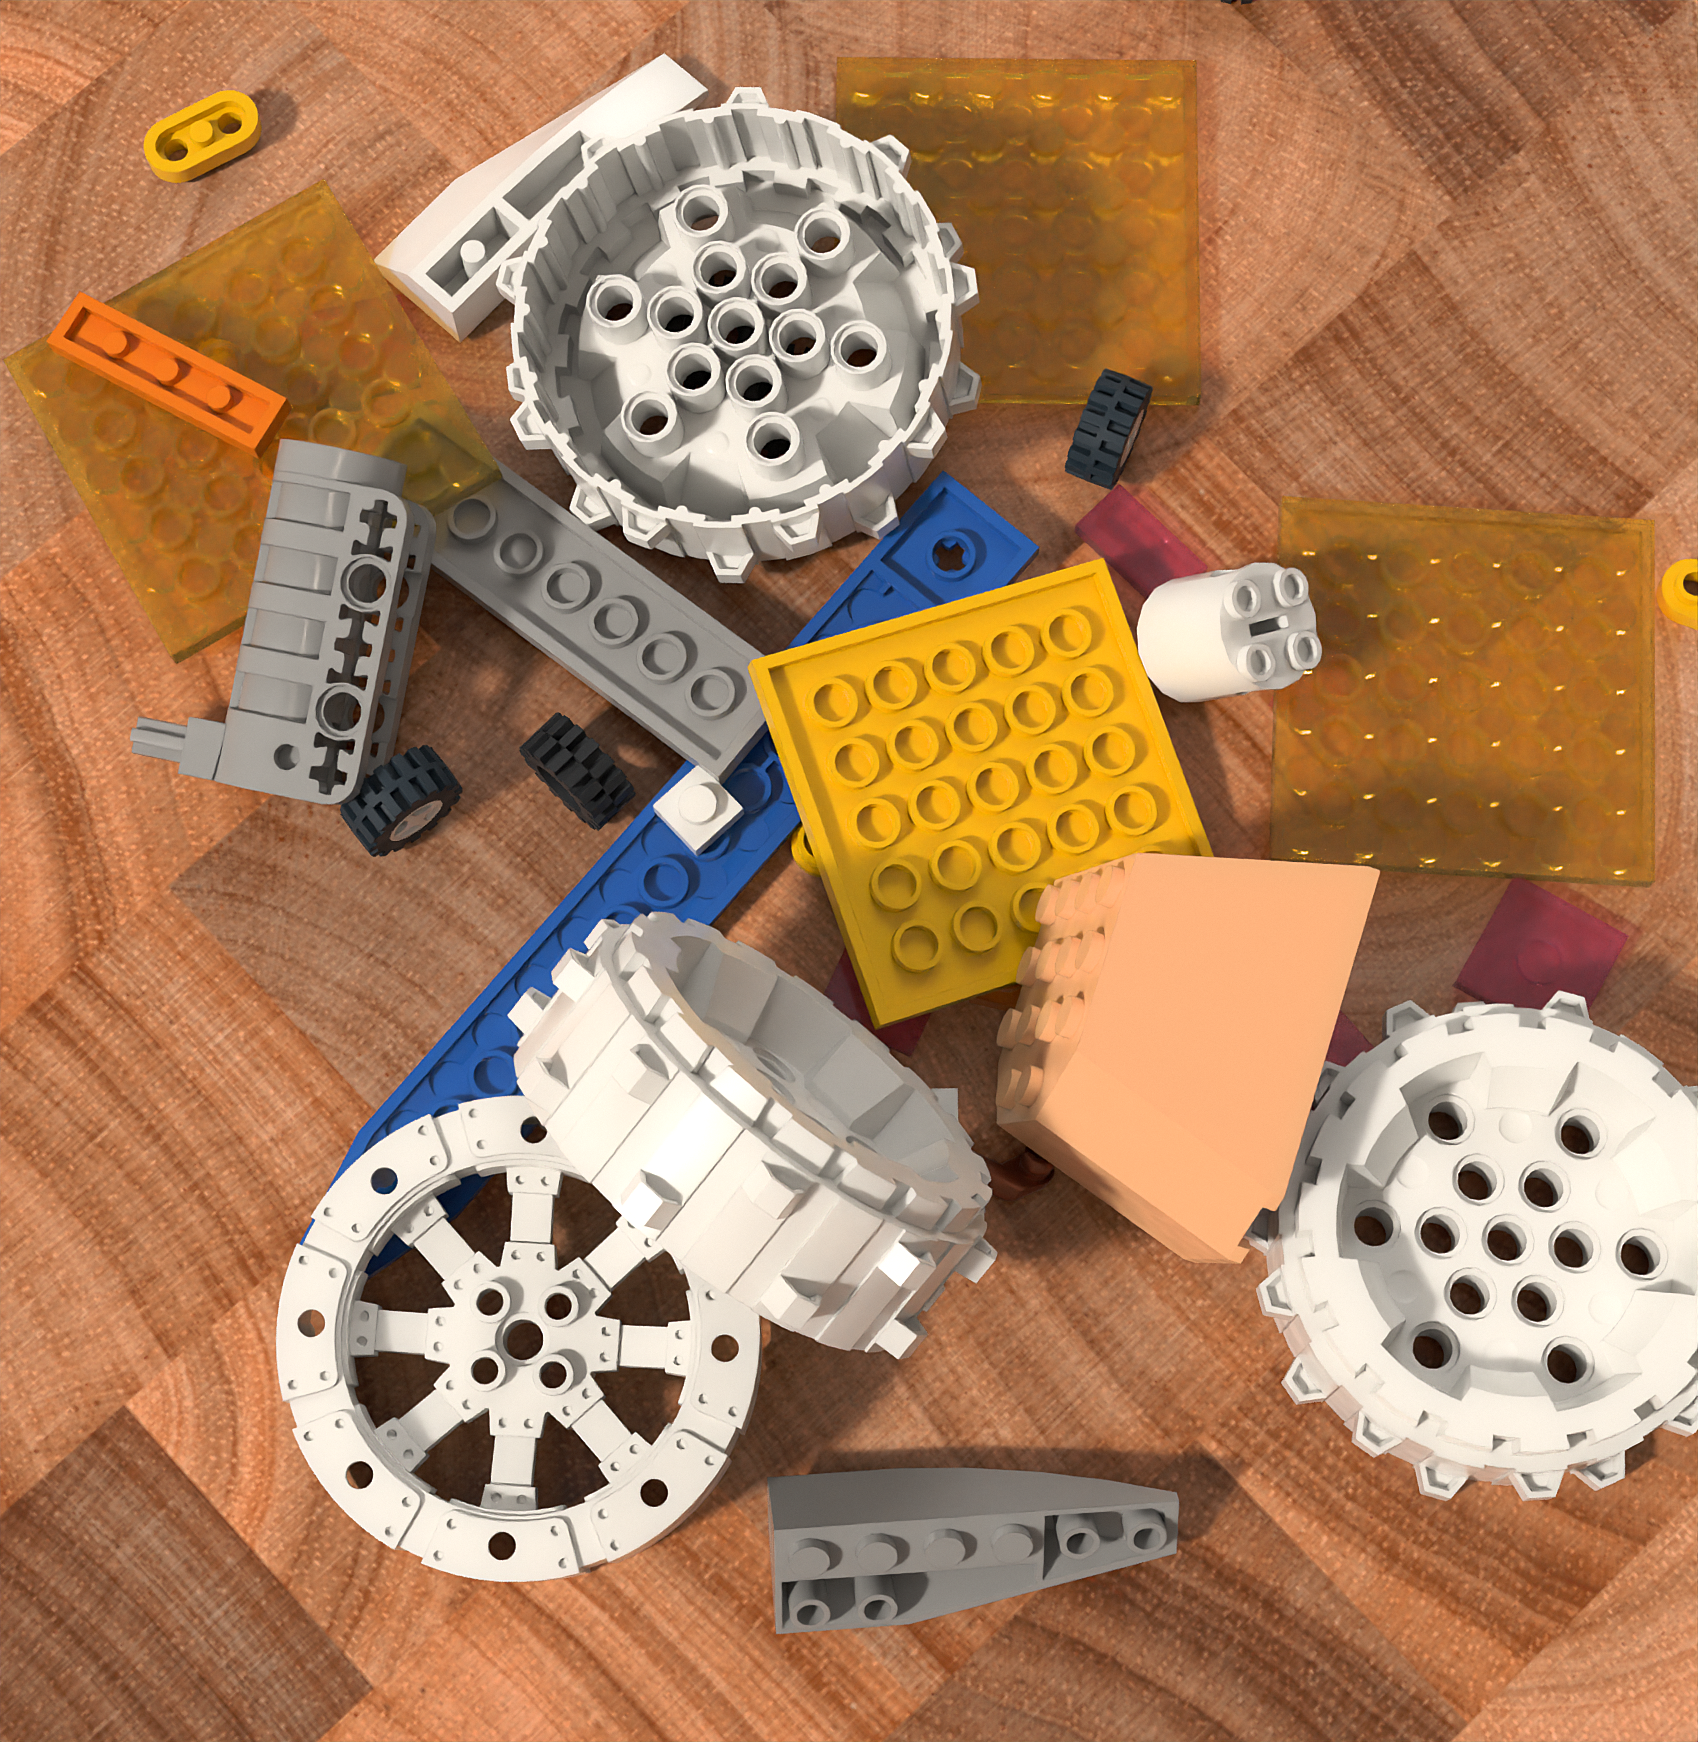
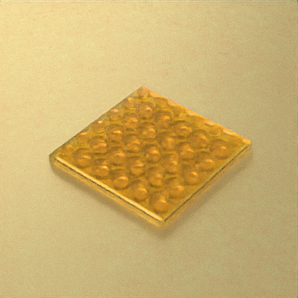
[834,57,1201,405]
[3,179,503,664]
[1269,496,1655,888]

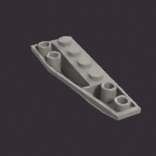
[767,1468,1179,1634]

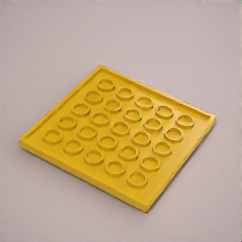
[747,558,1214,1030]

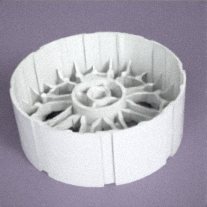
[276,1096,762,1582]

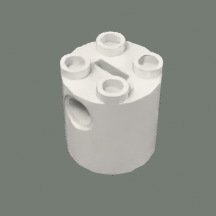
[1137,563,1322,702]

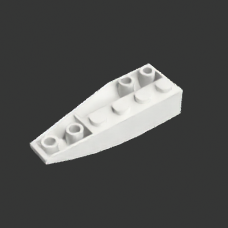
[371,53,709,343]

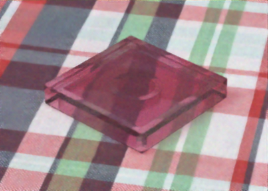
[1453,874,1629,1011]

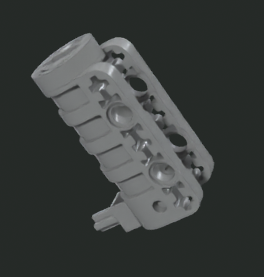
[130,439,436,805]

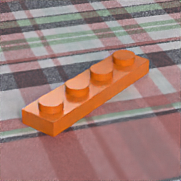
[46,291,292,459]

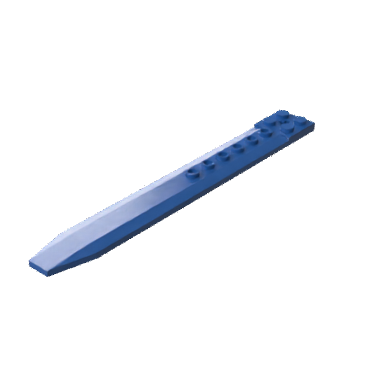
[300,470,1039,1281]

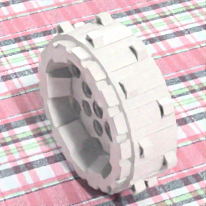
[496,87,982,583]
[507,912,998,1359]
[1243,990,1698,1501]

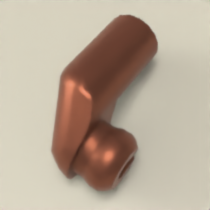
[972,1146,1055,1202]

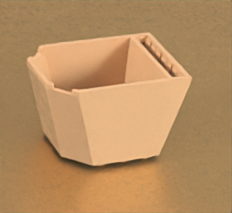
[996,853,1380,1264]

